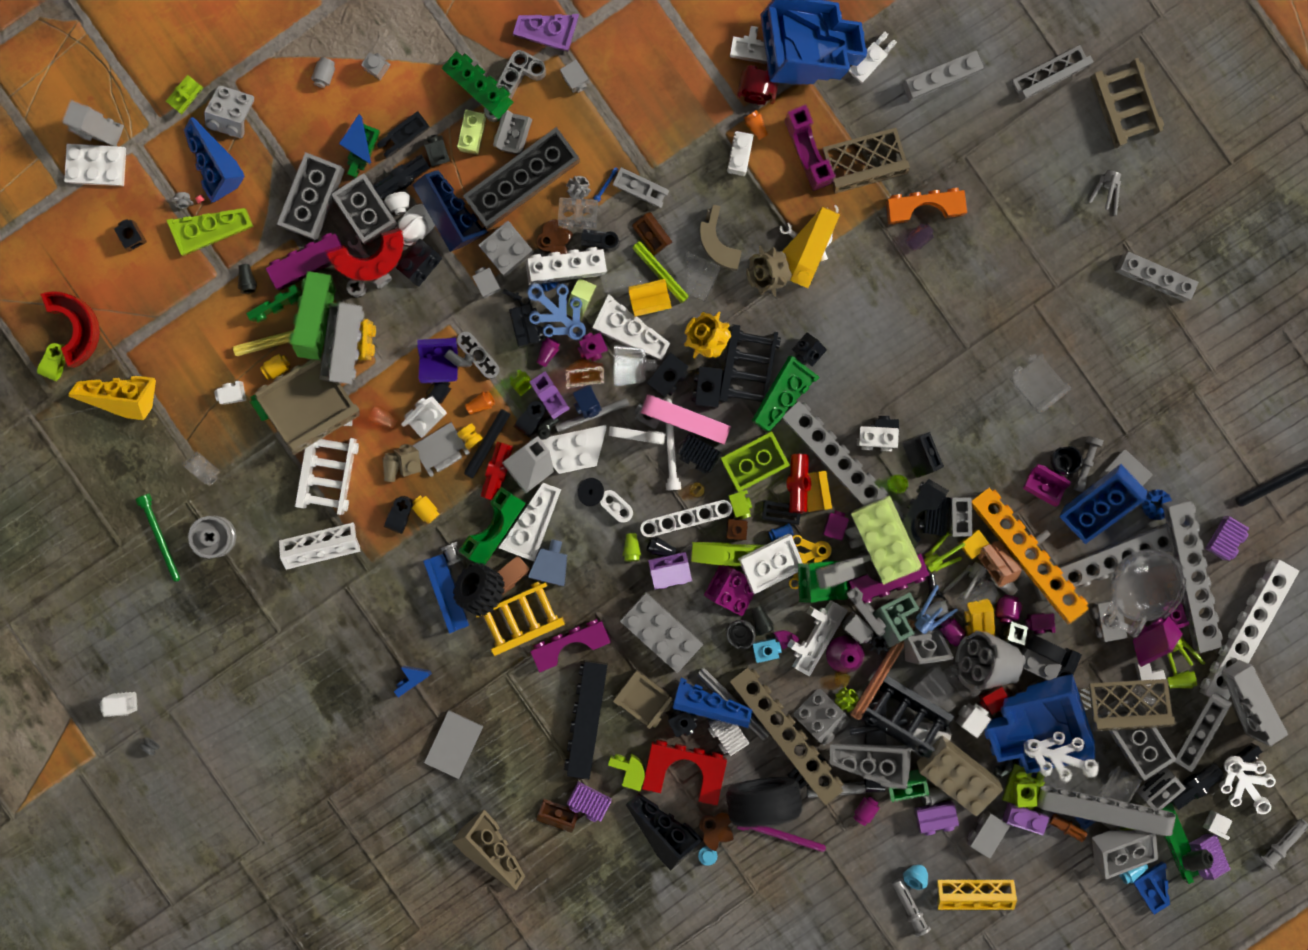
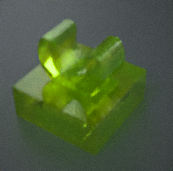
[509,370,532,396]

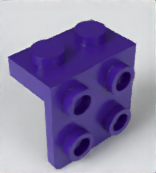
[417,338,458,383]

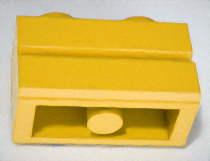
[964,599,995,636]

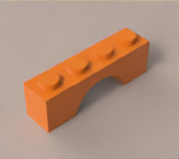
[886,188,967,225]

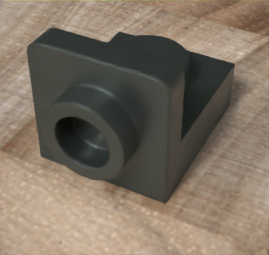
[424,134,450,167]

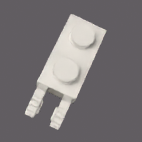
[848,32,897,84]

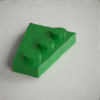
[246,285,303,323]

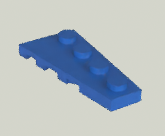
[673,678,752,728]

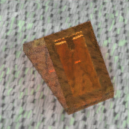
[565,358,605,388]

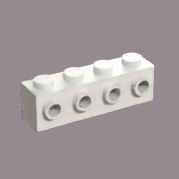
[525,247,607,285]

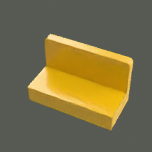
[628,279,672,317]
[807,471,832,512]

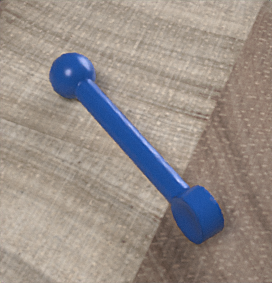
[593,167,619,202]

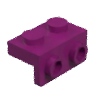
[1022,464,1071,507]

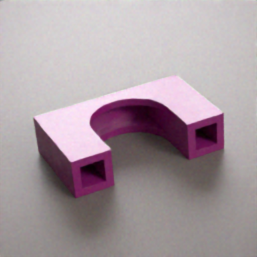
[784,105,835,191]

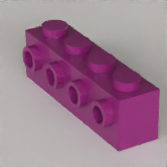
[266,233,342,291]

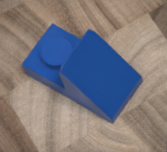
[394,666,432,697]

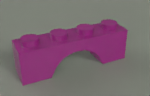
[848,553,929,604]
[530,619,611,673]

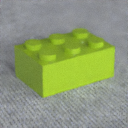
[720,431,790,492]

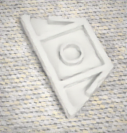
[541,425,607,474]

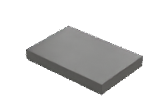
[424,710,483,779]

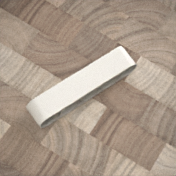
[640,500,732,537]

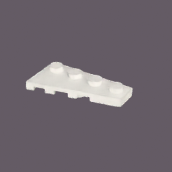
[592,294,670,362]
[499,483,561,561]

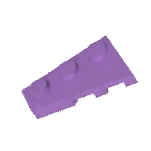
[513,14,579,52]

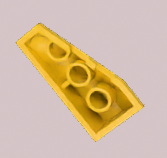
[782,207,840,288]
[68,376,156,420]

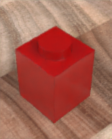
[979,686,1009,715]

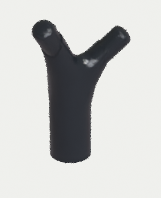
[926,574,943,601]

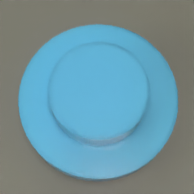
[698,846,718,866]

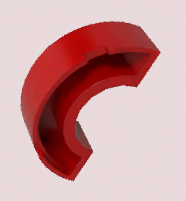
[325,228,404,281]
[40,291,100,368]

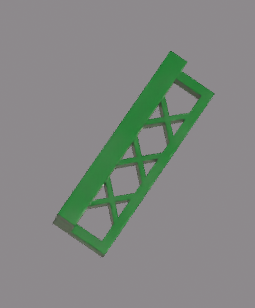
[1162,802,1200,884]

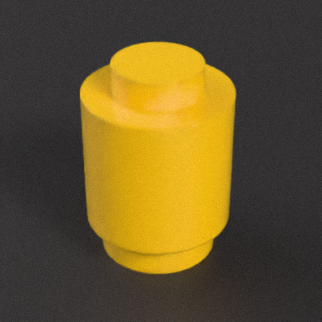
[260,354,291,380]
[412,495,440,524]

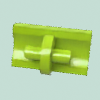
[166,75,203,114]

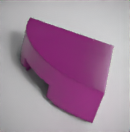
[773,630,800,650]

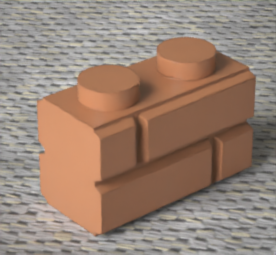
[978,540,1022,587]

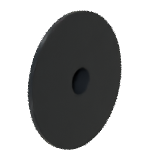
[578,478,604,506]

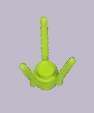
[924,532,965,573]
[1167,636,1205,675]

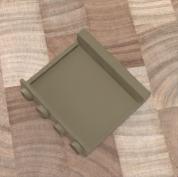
[255,355,360,455]

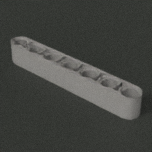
[1037,786,1176,836]

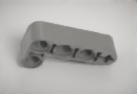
[484,50,546,122]

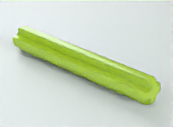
[633,241,689,303]

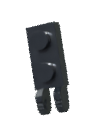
[377,111,430,158]

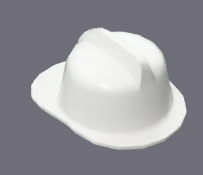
[395,204,435,246]

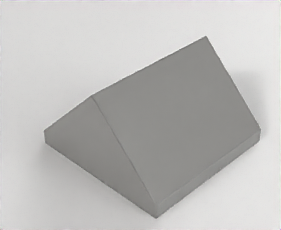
[904,628,954,664]

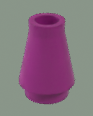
[536,337,560,367]

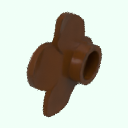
[536,219,573,255]
[699,813,734,851]

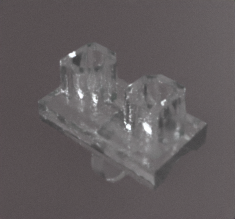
[182,451,220,486]

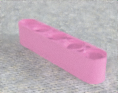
[640,394,731,445]

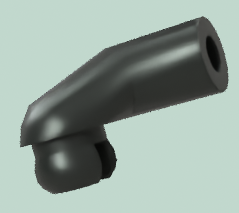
[993,759,1016,778]

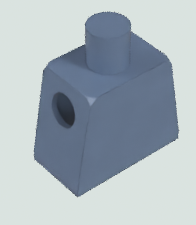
[528,539,567,586]

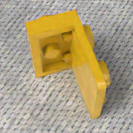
[357,319,376,360]

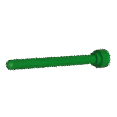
[135,493,180,582]

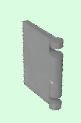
[413,422,470,477]

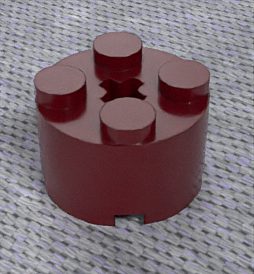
[737,65,779,105]

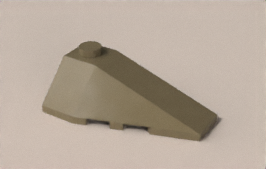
[452,810,525,891]

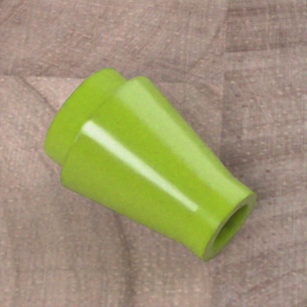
[622,533,641,562]
[1167,670,1197,689]

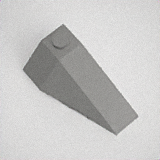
[830,744,911,789]

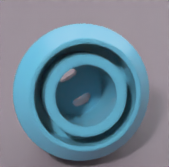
[903,864,928,890]

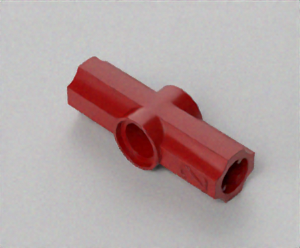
[480,442,513,500]
[786,454,812,513]

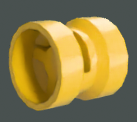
[457,423,483,450]

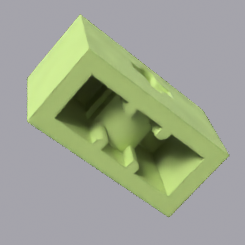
[457,109,486,155]

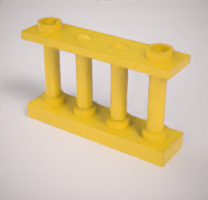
[476,580,565,656]

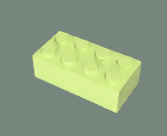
[851,495,922,585]

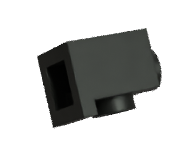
[999,621,1028,647]

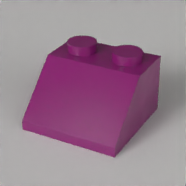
[1133,616,1182,667]

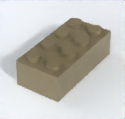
[917,735,1003,817]

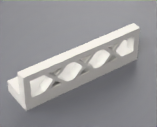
[279,522,360,570]

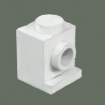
[215,381,247,405]

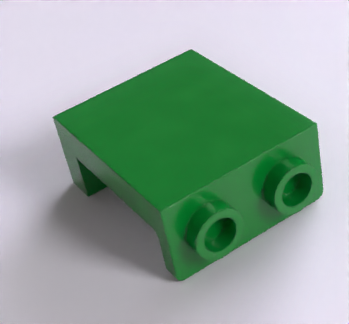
[798,561,848,603]

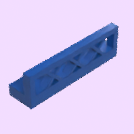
[423,554,469,634]

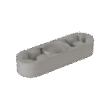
[457,332,500,379]

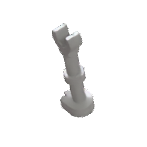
[347,235,392,289]
[1073,436,1104,492]

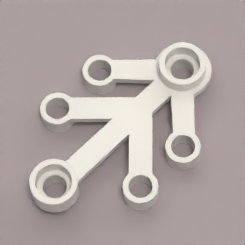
[1024,731,1098,782]
[1219,756,1276,814]

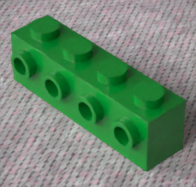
[442,51,514,120]

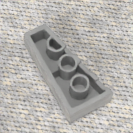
[1222,660,1288,746]

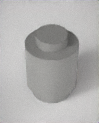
[311,57,335,88]

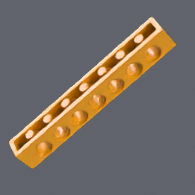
[972,487,1089,625]

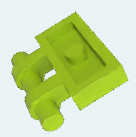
[1002,764,1045,810]

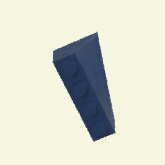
[413,170,489,252]

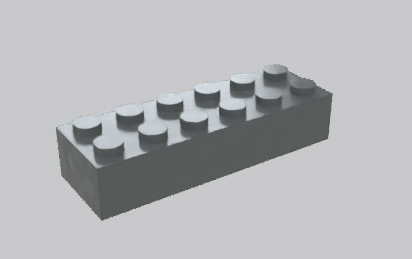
[463,127,580,230]

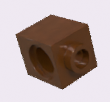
[726,519,748,540]

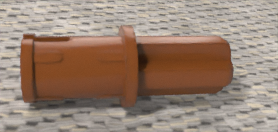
[1049,813,1087,842]

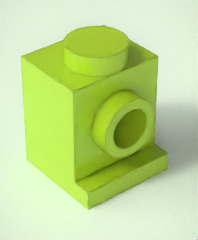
[728,490,752,520]

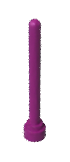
[736,826,826,852]

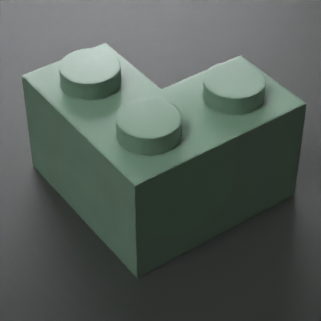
[872,593,919,648]

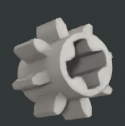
[566,176,591,200]

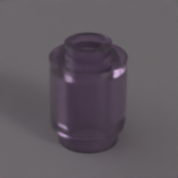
[905,223,934,251]

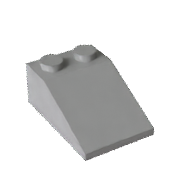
[1092,830,1158,879]

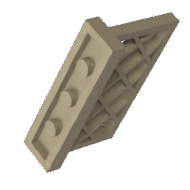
[822,128,910,194]
[1089,679,1175,732]

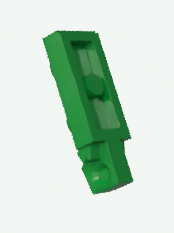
[347,124,380,178]

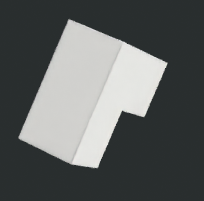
[1135,662,1166,686]

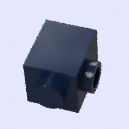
[573,385,602,419]

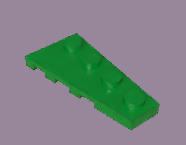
[752,356,820,431]

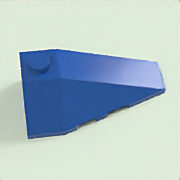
[184,117,245,203]

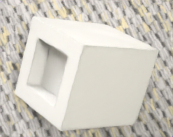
[1203,810,1232,841]

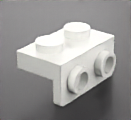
[857,426,899,451]

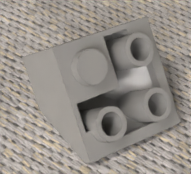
[502,436,554,493]

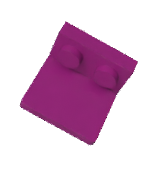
[703,565,754,616]

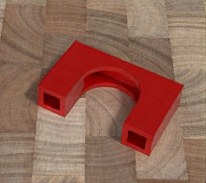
[642,740,727,806]

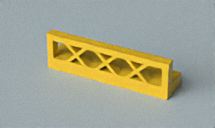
[937,880,1017,910]

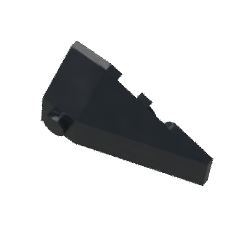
[626,794,703,871]

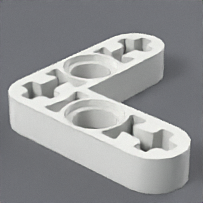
[608,426,665,444]

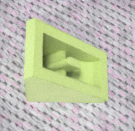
[567,279,596,321]

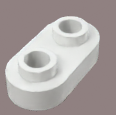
[600,490,633,523]

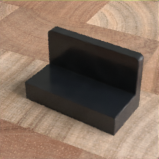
[902,432,944,478]

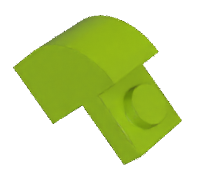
[608,754,645,791]

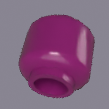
[995,595,1022,624]

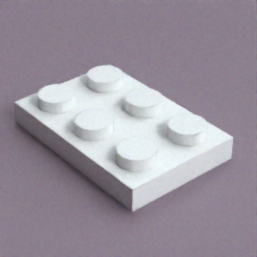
[64,144,126,186]
[739,534,802,594]

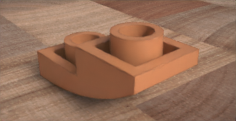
[498,556,530,595]

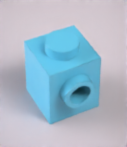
[752,638,782,663]

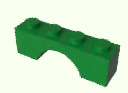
[459,487,526,565]

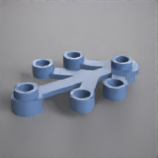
[527,284,586,340]

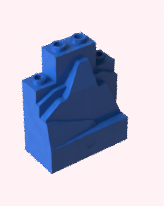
[760,0,867,84]
[984,674,1095,774]

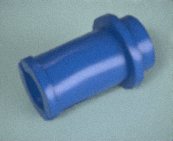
[768,523,794,542]

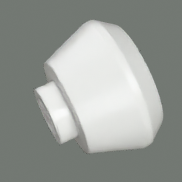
[384,192,410,215]

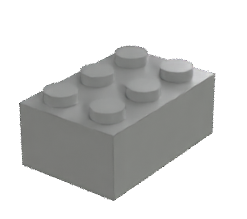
[332,173,398,246]

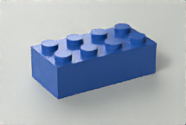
[1059,464,1148,544]

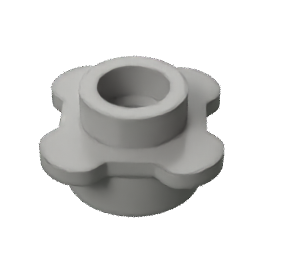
[171,192,194,209]

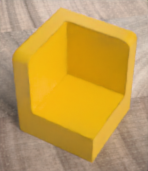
[958,529,990,559]

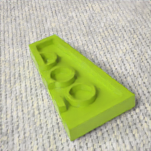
[167,208,254,256]

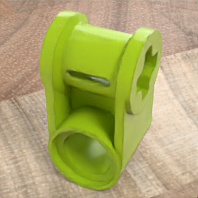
[37,343,66,381]

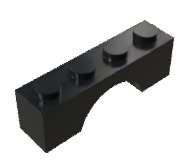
[901,479,949,549]

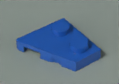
[1133,861,1170,914]

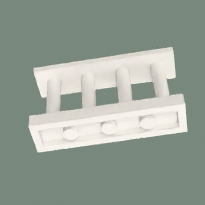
[295,438,359,515]

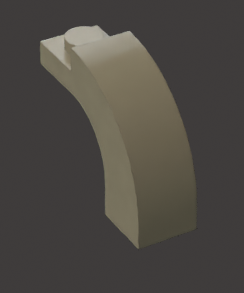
[700,205,742,272]

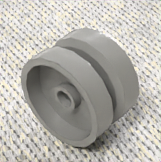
[188,516,237,558]

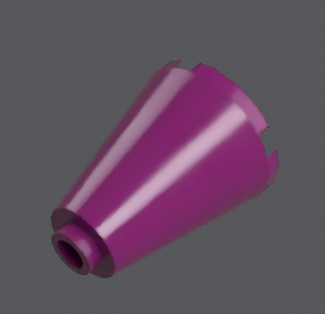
[826,635,864,674]

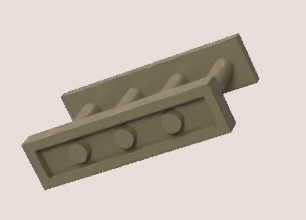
[1090,58,1164,149]

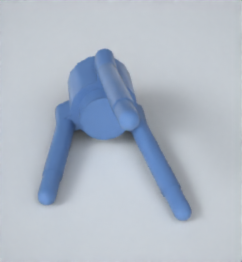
[914,585,958,634]

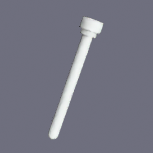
[665,399,681,491]

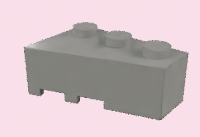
[62,101,124,146]

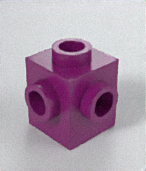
[577,333,608,362]

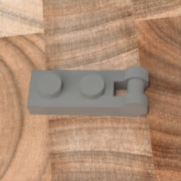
[613,167,669,208]

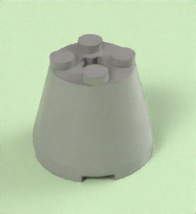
[955,631,1026,690]

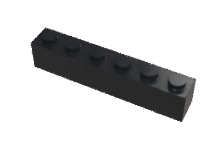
[564,660,608,780]

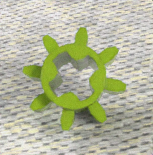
[835,687,859,712]

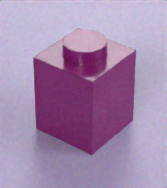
[822,510,849,541]

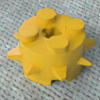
[684,312,731,358]

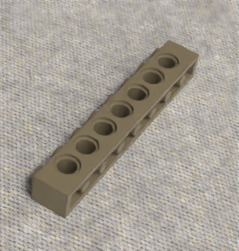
[730,667,844,805]

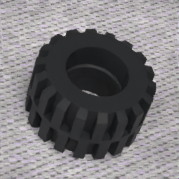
[453,563,505,616]

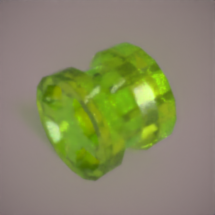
[887,475,908,494]

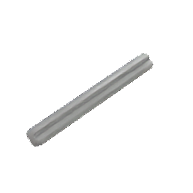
[697,668,770,740]

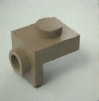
[394,444,421,477]

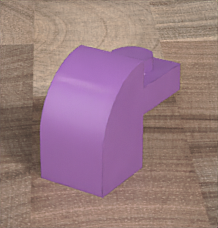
[529,371,570,419]

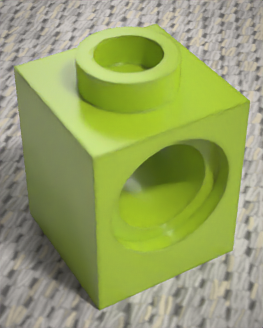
[1013,777,1037,807]

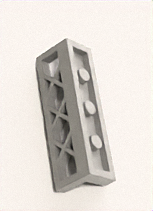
[1012,45,1094,101]
[816,554,872,589]

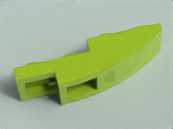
[691,542,765,566]

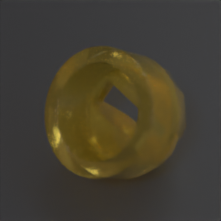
[689,482,705,498]
[834,673,851,688]

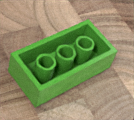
[289,272,336,361]

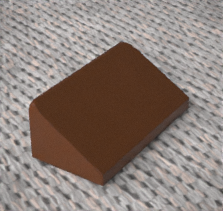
[632,212,672,256]
[536,799,579,833]

